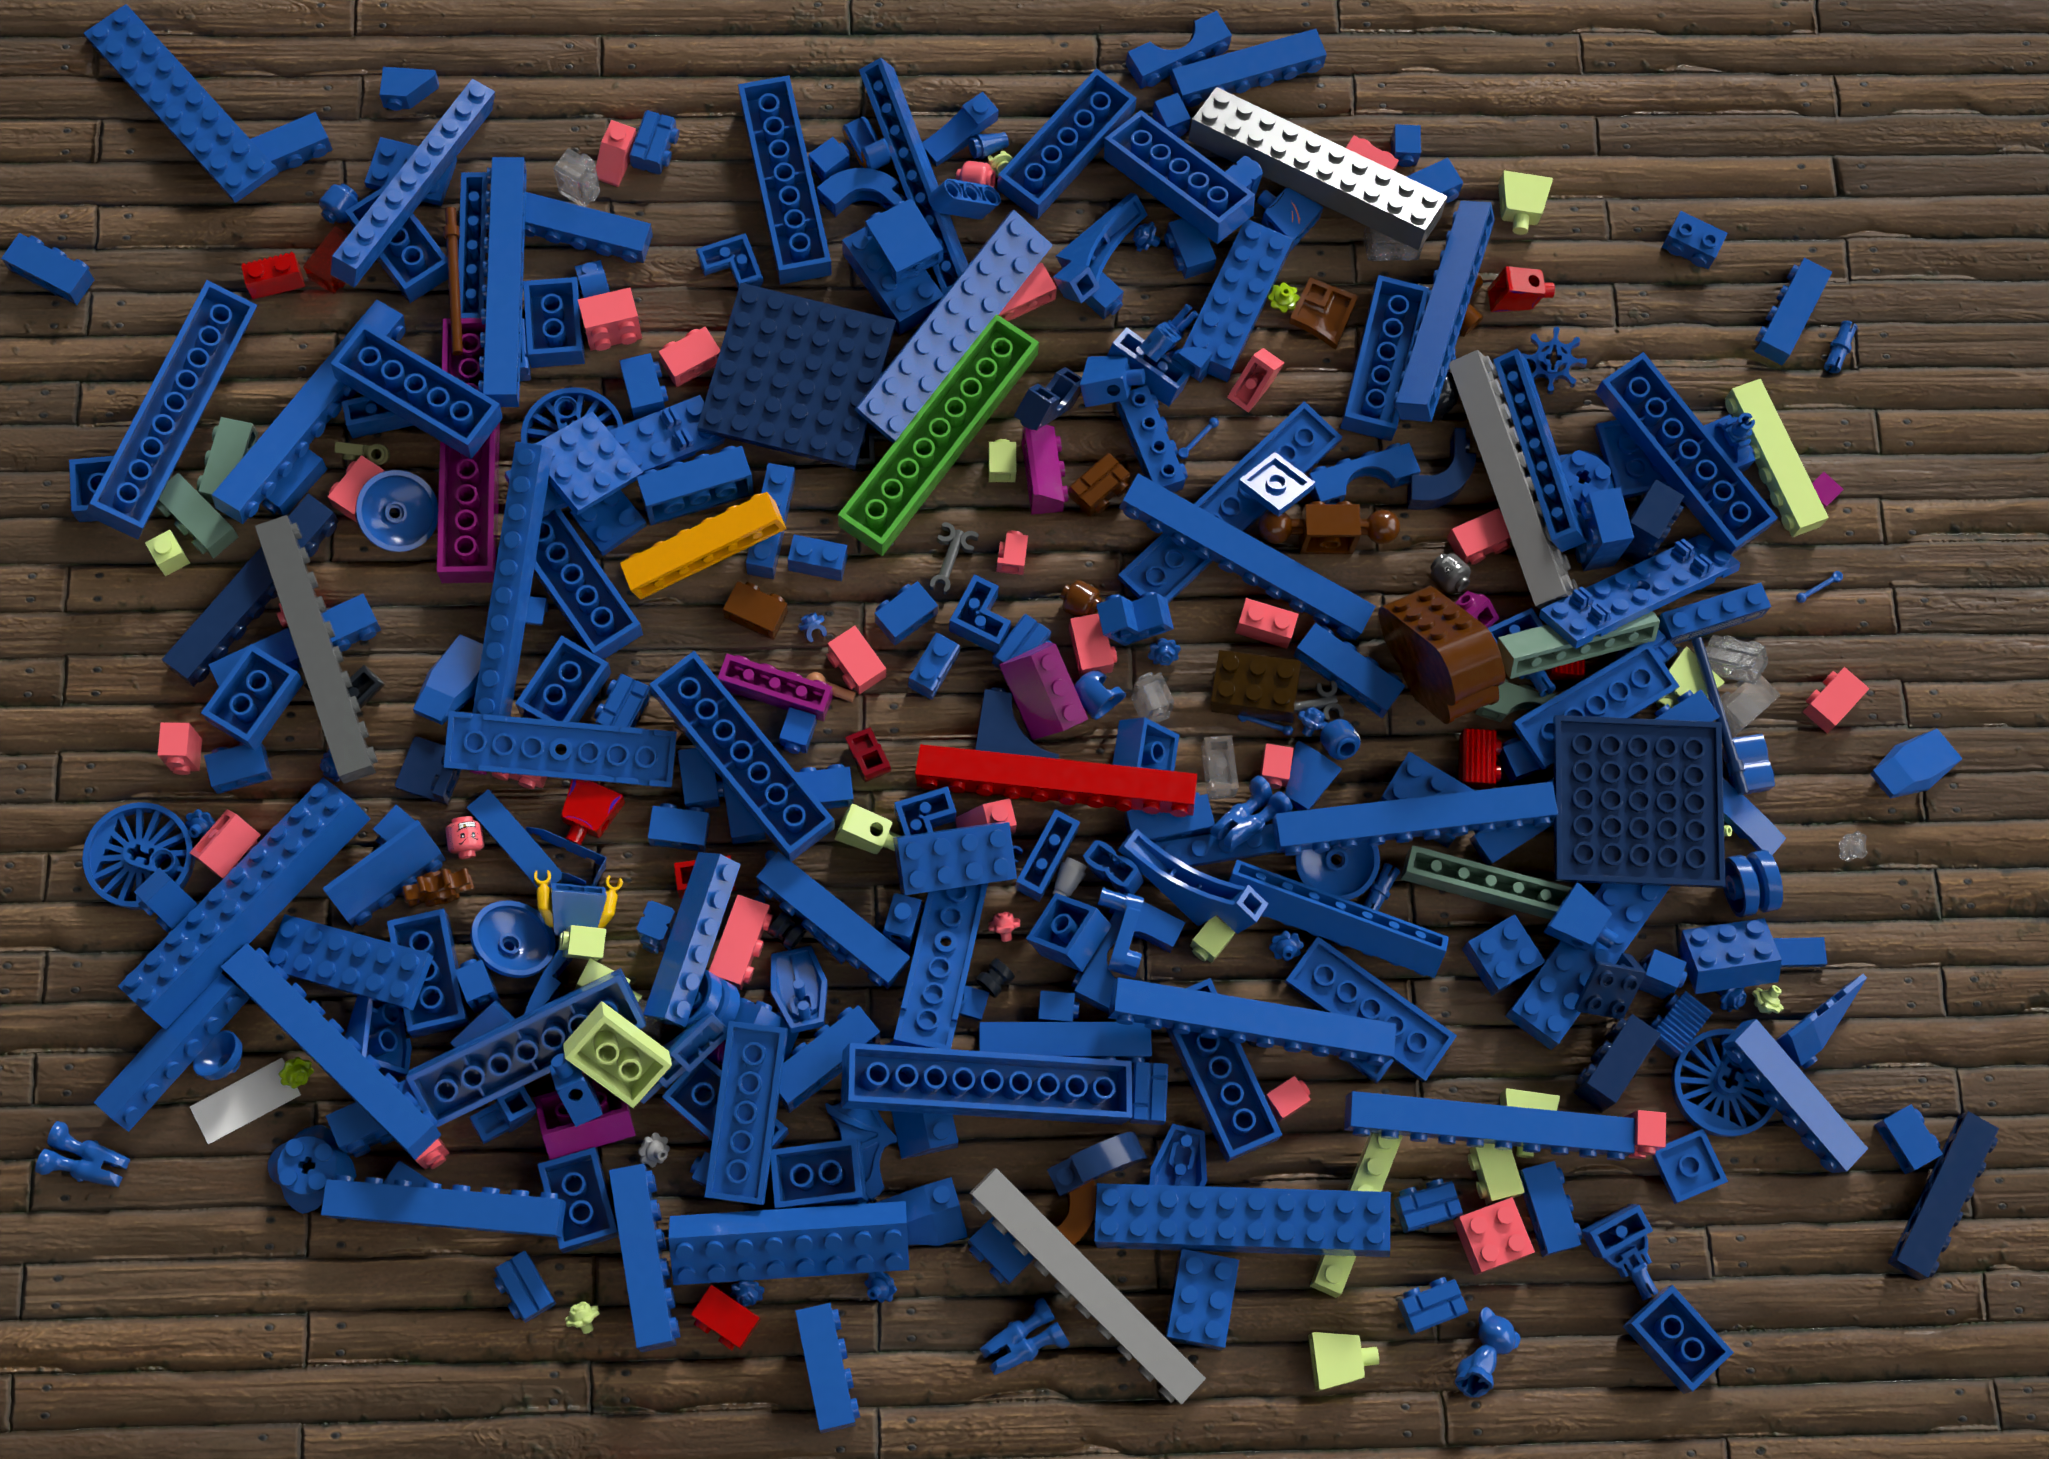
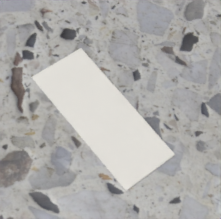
[190,1058,301,1144]

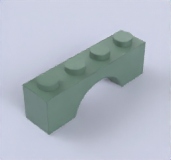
[1475,679,1558,722]

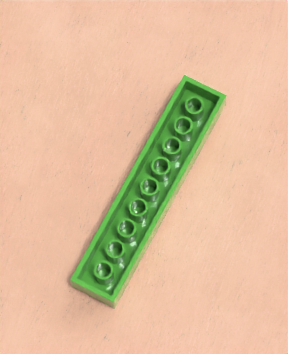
[838,314,1039,556]

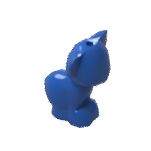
[1455,1307,1521,1398]

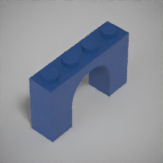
[1071,892,1185,1014]

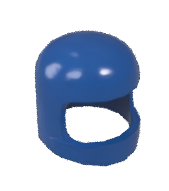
[1074,670,1126,720]

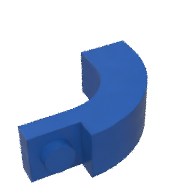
[817,168,907,217]

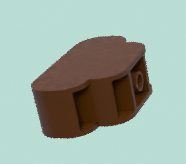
[1378,586,1505,724]

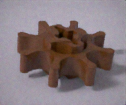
[402,868,474,908]

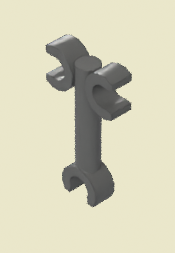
[930,522,979,595]
[1272,680,1344,723]

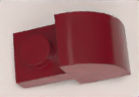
[845,727,891,782]

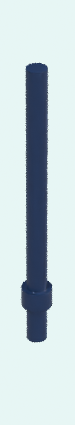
[1691,637,1749,796]

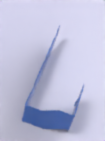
[526,827,606,886]

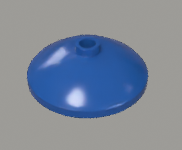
[355,470,438,552]
[1295,843,1380,900]
[470,901,555,978]

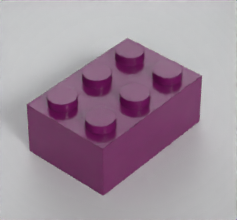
[534,1080,636,1160]

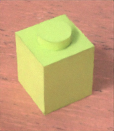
[988,439,1016,482]
[145,530,190,576]
[1190,916,1235,963]

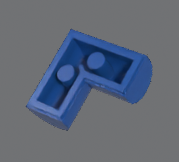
[696,233,763,289]

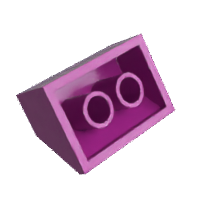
[1021,424,1068,515]
[999,642,1088,740]

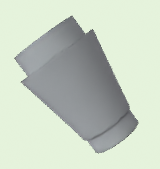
[1052,857,1087,897]

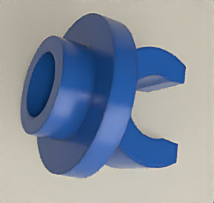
[798,612,827,642]

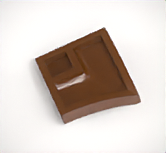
[1289,277,1358,349]

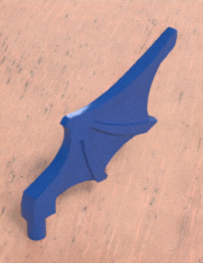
[825,1102,897,1204]

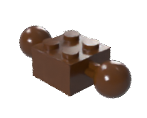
[1258,501,1400,554]

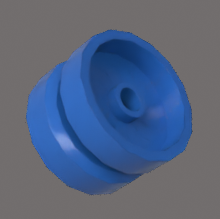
[1723,850,1783,918]
[678,969,740,1030]

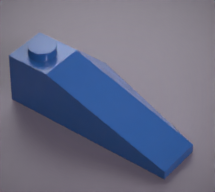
[1775,973,1867,1070]
[345,995,412,1076]
[875,1177,968,1246]

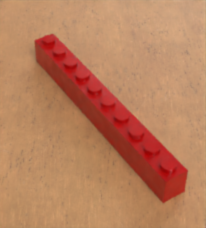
[915,744,1197,817]

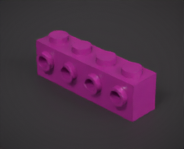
[717,654,833,722]

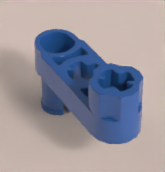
[1139,304,1199,362]
[1098,888,1144,978]

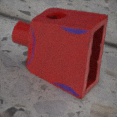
[1487,266,1555,312]
[561,779,625,846]

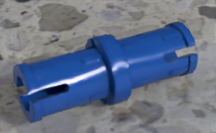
[1824,321,1858,373]
[1363,863,1400,911]

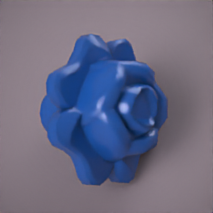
[1133,222,1160,252]
[1148,638,1181,666]
[1298,707,1328,737]
[320,749,340,782]
[185,809,215,839]
[1269,931,1304,961]
[1717,987,1747,1012]
[864,1272,897,1303]
[729,1280,764,1307]

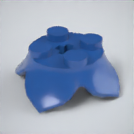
[1559,450,1615,510]
[268,1125,357,1214]

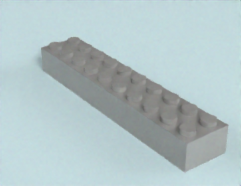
[1449,350,1578,610]

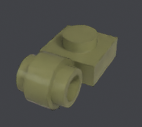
[335,442,391,466]

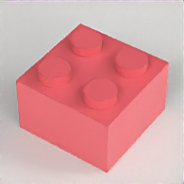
[578,288,642,351]
[1453,1197,1535,1276]

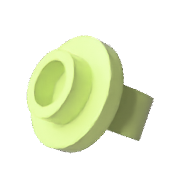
[988,151,1013,178]

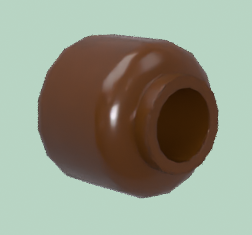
[1060,580,1102,617]

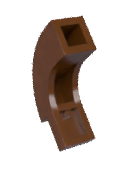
[1057,1180,1097,1246]

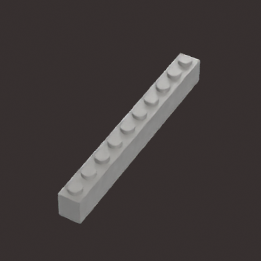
[970,1168,1206,1405]

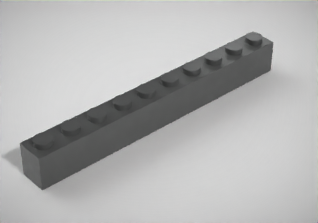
[255,515,378,784]

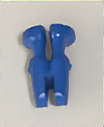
[1210,775,1293,850]
[35,1121,131,1188]
[979,1297,1071,1375]

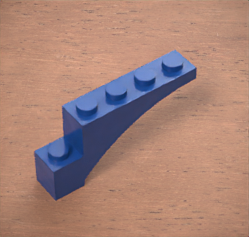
[1053,193,1148,303]
[1118,828,1268,934]

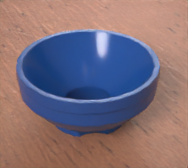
[193,1030,243,1081]

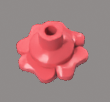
[988,912,1020,942]

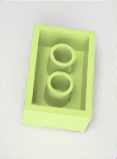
[563,1001,672,1108]

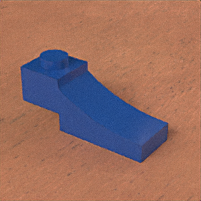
[922,92,999,167]

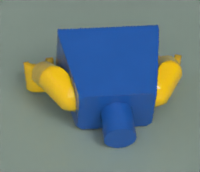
[534,870,623,936]

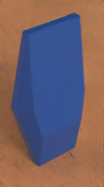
[413,635,483,725]
[1870,729,1962,799]
[771,946,828,1033]
[1149,1124,1207,1186]

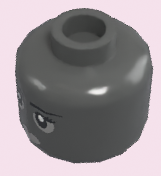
[1430,553,1471,593]

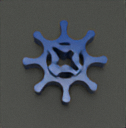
[1522,327,1587,394]

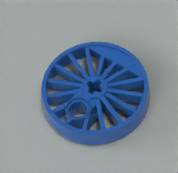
[521,387,623,444]
[82,802,195,910]
[1671,1029,1776,1137]

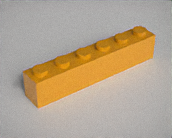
[620,492,786,600]

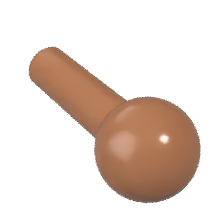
[806,672,856,703]

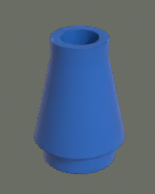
[968,132,1009,160]

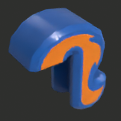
[842,116,891,170]

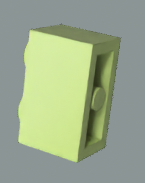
[559,925,606,961]
[1468,1143,1525,1205]

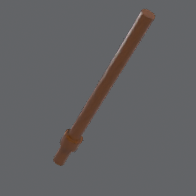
[443,207,463,356]

